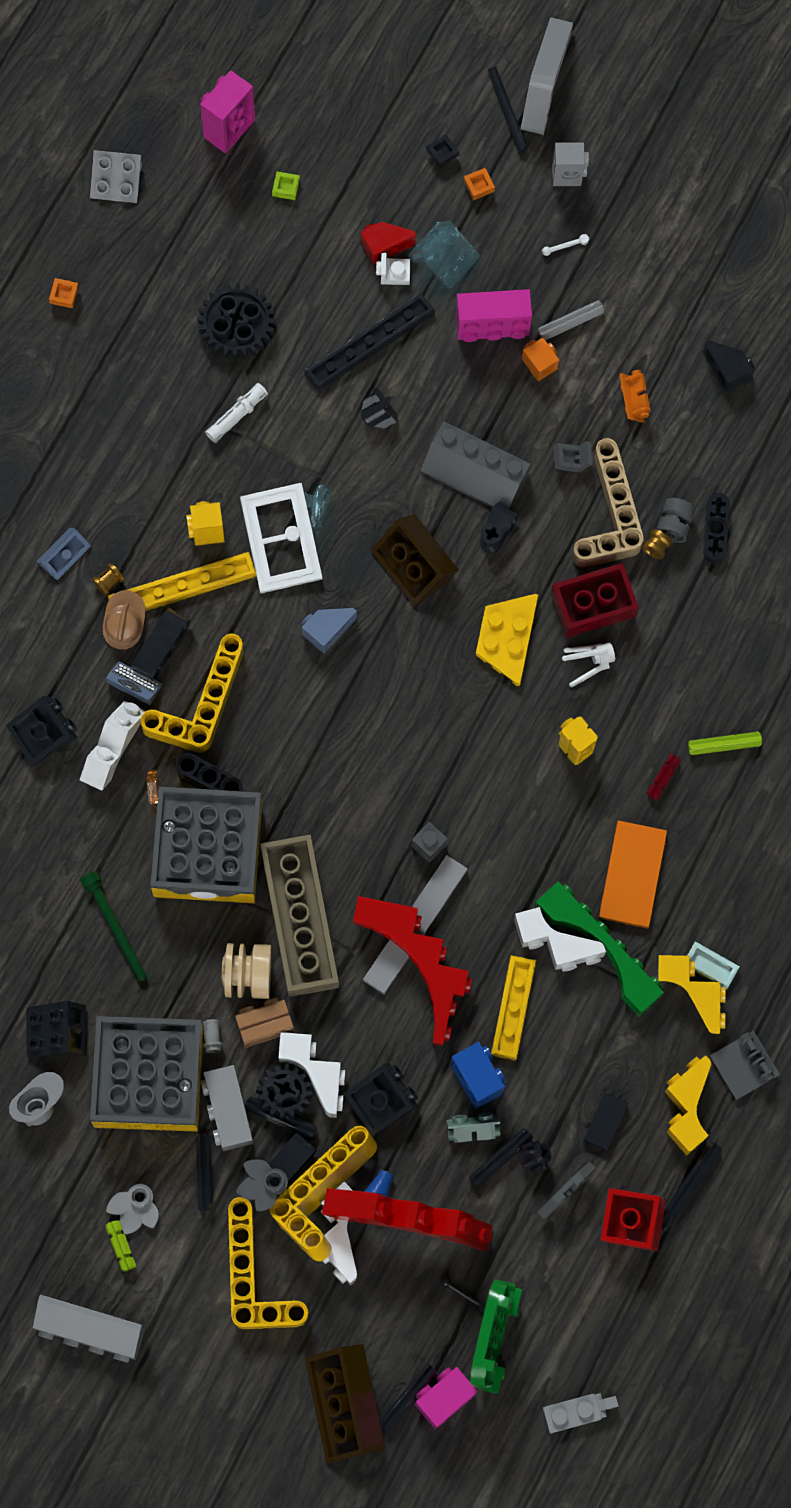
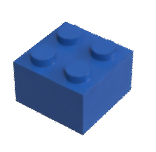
[450,1042,506,1110]

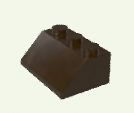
[371,514,459,606]

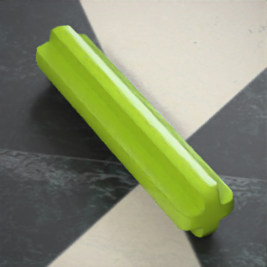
[688,732,762,755]

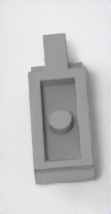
[543,1393,618,1434]

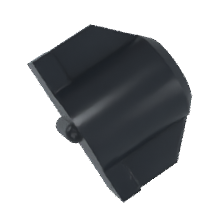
[361,387,398,429]

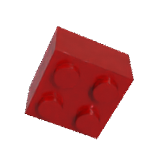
[600,1188,666,1252]

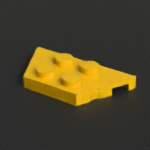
[476,594,538,686]

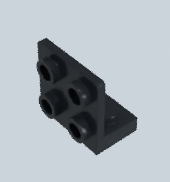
[26,1001,87,1058]

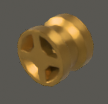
[642,529,673,559]

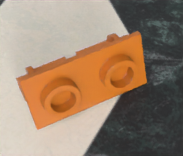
[619,370,651,423]

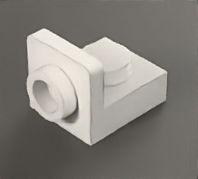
[376,253,410,285]

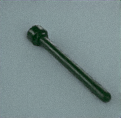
[80,871,147,983]

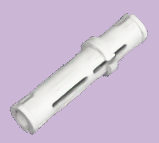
[205,383,268,443]

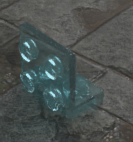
[408,221,480,288]

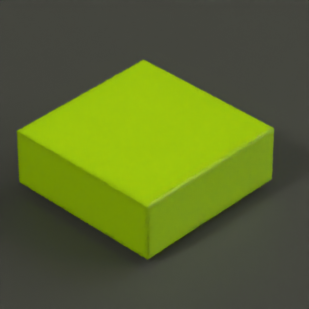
[272,171,300,200]

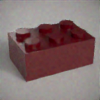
[551,563,639,638]

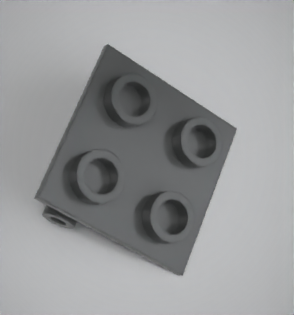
[710,1030,780,1100]

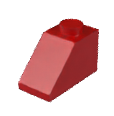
[360,222,416,265]

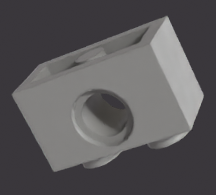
[552,143,589,186]

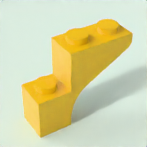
[658,955,726,1034]
[665,1055,711,1156]

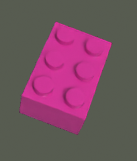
[200,70,255,154]
[455,289,532,342]

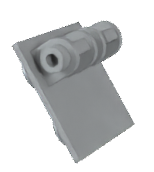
[90,150,142,203]

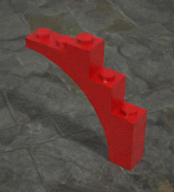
[353,896,472,1046]
[322,1188,493,1251]

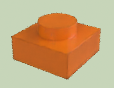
[463,168,495,200]
[49,278,79,308]

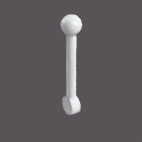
[542,234,589,256]

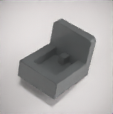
[553,441,593,472]

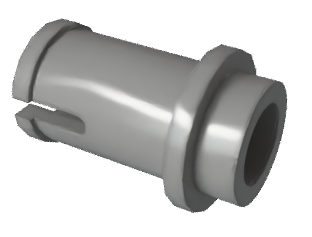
[202,1019,223,1053]

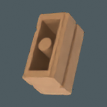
[235,998,294,1048]

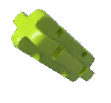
[106,1220,136,1272]

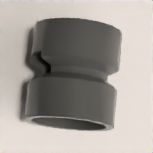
[656,498,696,543]

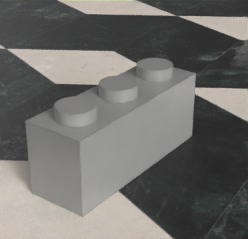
[200,1065,253,1151]

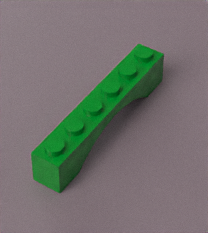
[535,881,664,1017]

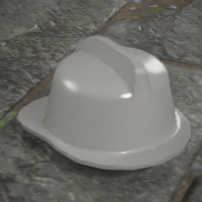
[9,1072,64,1126]

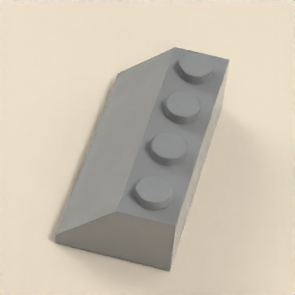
[33,1295,145,1363]

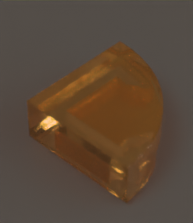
[147,770,159,804]

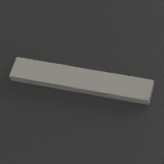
[363,855,468,995]

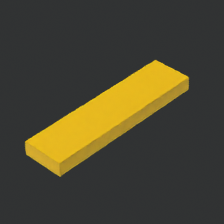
[491,955,536,1061]

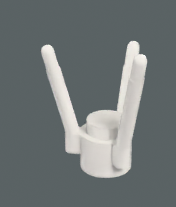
[562,642,615,687]

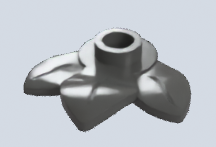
[236,1160,288,1211]

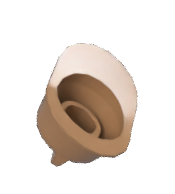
[103,590,145,649]

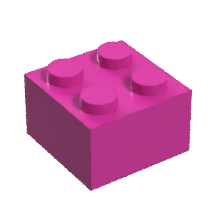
[415,1367,477,1430]

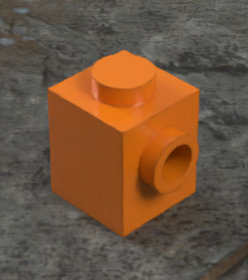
[522,338,559,381]

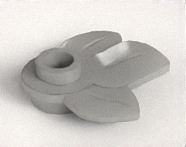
[106,1184,159,1235]

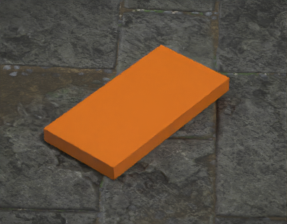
[598,821,667,929]

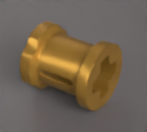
[92,563,125,596]

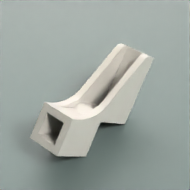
[80,701,146,790]
[514,907,606,972]
[279,1033,345,1118]
[315,1182,357,1285]

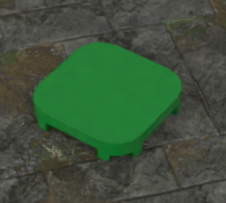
[470,1279,523,1394]

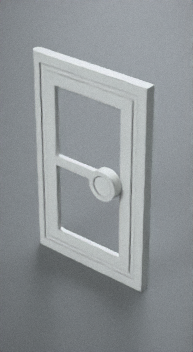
[240,483,323,593]

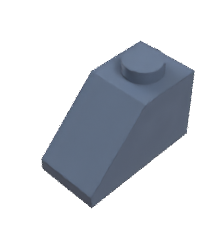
[301,608,357,653]

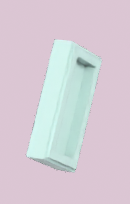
[687,942,740,990]

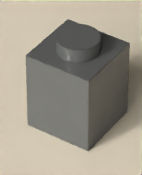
[411,822,448,863]

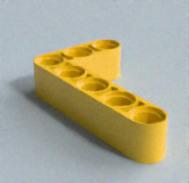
[140,634,243,753]
[270,1126,377,1261]
[228,1197,309,1329]

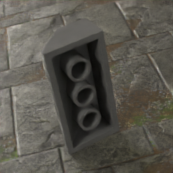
[420,421,530,509]

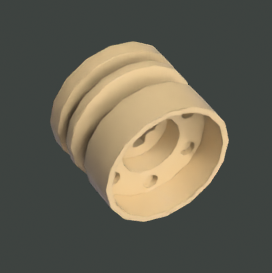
[222,943,271,999]

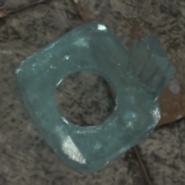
[288,485,332,530]

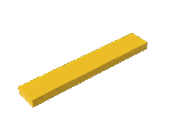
[108,552,256,611]

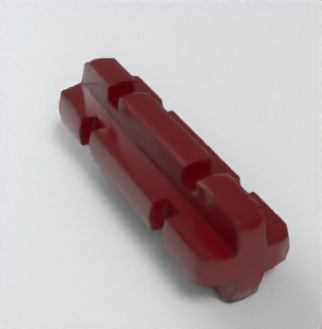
[647,754,681,800]

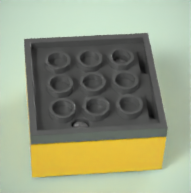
[151,786,262,903]
[90,1016,203,1131]

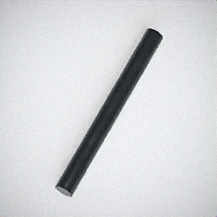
[488,67,528,152]

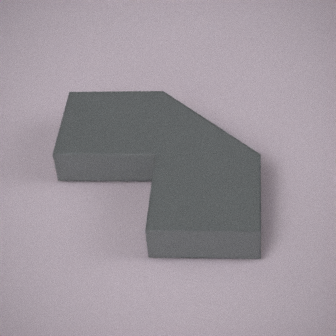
[537,1162,596,1219]

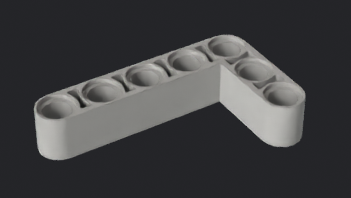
[521,17,573,135]

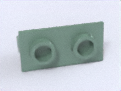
[446,1112,500,1143]

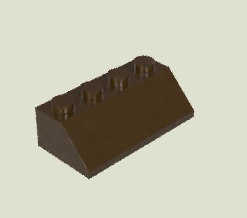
[305,1344,385,1464]

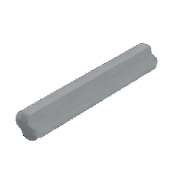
[538,300,604,340]

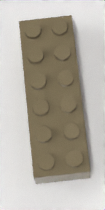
[260,834,339,997]

